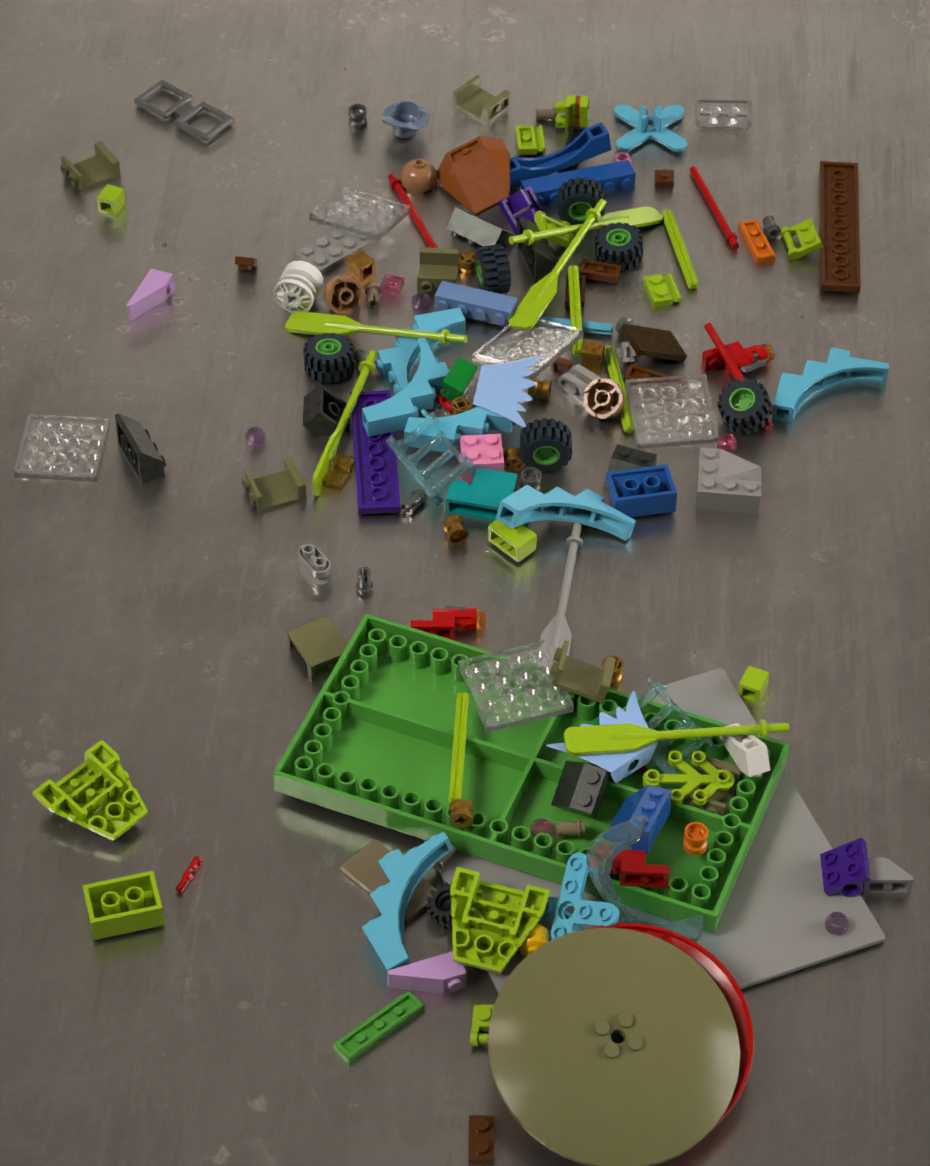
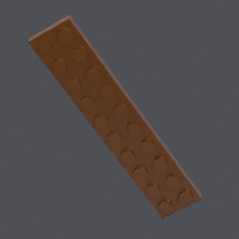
[820,161,861,293]

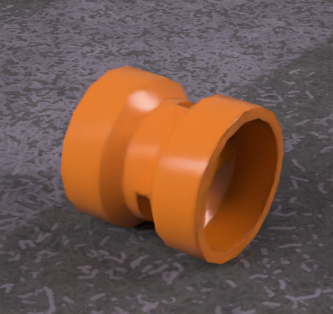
[683,822,708,856]

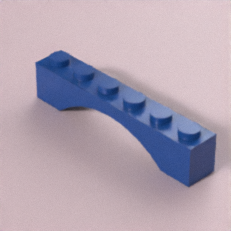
[510,122,612,190]

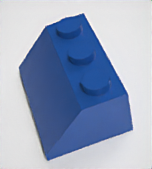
[606,465,677,517]
[603,785,671,855]

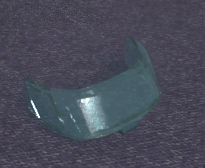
[586,816,705,942]

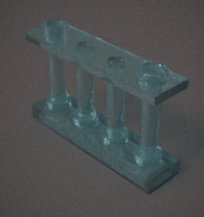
[385,409,476,506]
[609,677,714,774]

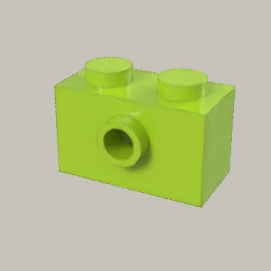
[488,520,537,562]

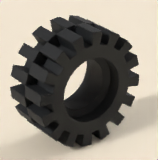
[426,881,452,929]

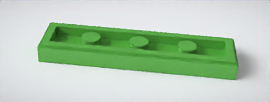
[333,990,425,1064]

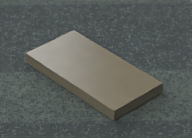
[341,839,437,925]

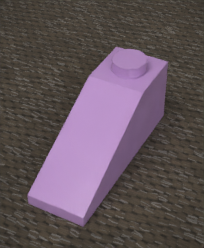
[126,268,175,321]
[387,951,466,994]

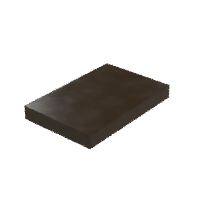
[621,324,687,362]

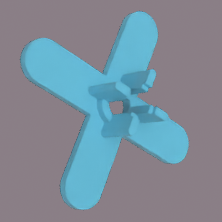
[614,104,687,152]
[539,852,619,941]

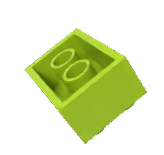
[82,871,165,940]

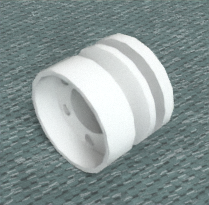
[274,260,323,313]

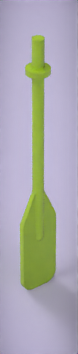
[509,199,606,330]
[509,206,663,245]
[285,311,467,346]
[312,350,377,497]
[564,719,789,756]

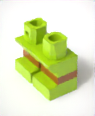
[555,95,589,133]

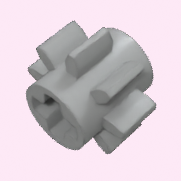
[617,342,642,364]

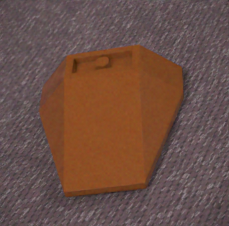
[437,136,510,216]

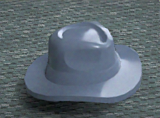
[382,100,429,138]

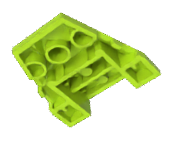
[32,739,148,841]
[450,867,550,974]

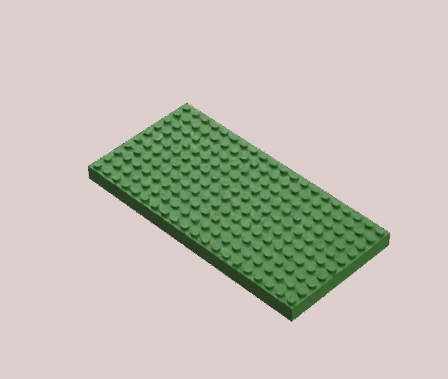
[273,613,790,934]

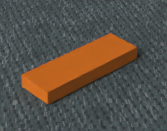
[738,219,776,264]

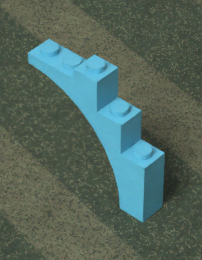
[375,307,466,395]
[362,337,450,437]
[772,348,889,423]
[404,406,517,454]
[495,485,636,541]
[362,831,453,970]

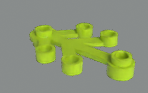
[643,750,734,806]

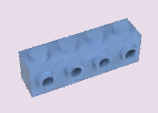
[434,281,517,328]

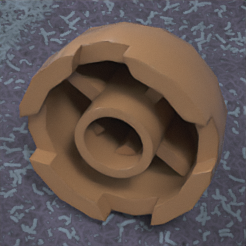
[401,159,438,195]
[324,275,364,316]
[583,378,625,419]

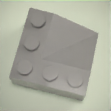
[696,447,761,514]

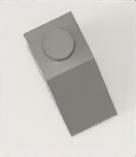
[862,857,913,895]

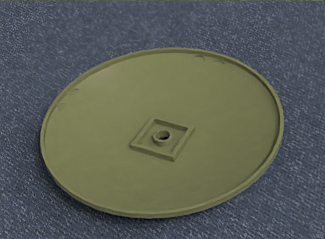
[488,928,740,1166]

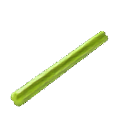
[662,209,699,290]
[568,265,583,356]
[604,345,635,434]
[449,692,469,803]

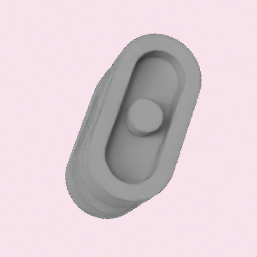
[558,365,602,404]
[298,544,332,590]

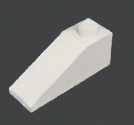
[719,723,770,777]

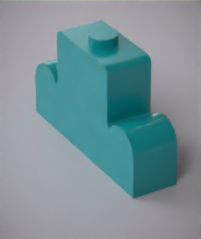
[445,468,529,527]

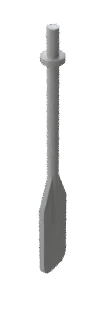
[535,523,583,670]

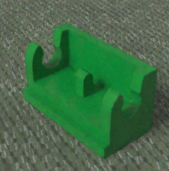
[440,356,478,401]

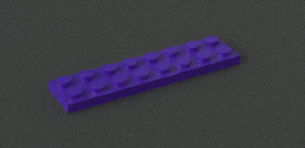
[350,390,401,514]

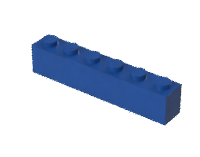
[521,160,636,207]

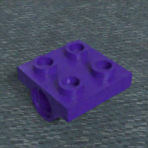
[498,185,544,235]
[820,837,871,897]

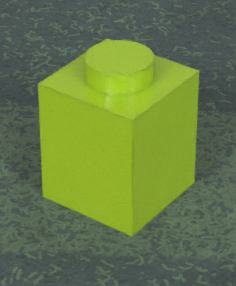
[97,184,126,217]
[738,665,770,705]

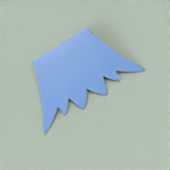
[473,355,543,427]
[546,691,658,783]

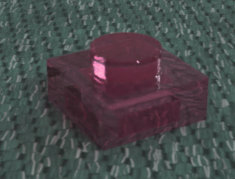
[380,274,404,296]

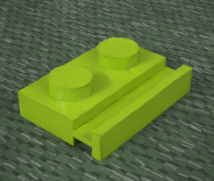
[515,125,546,155]
[643,272,682,308]

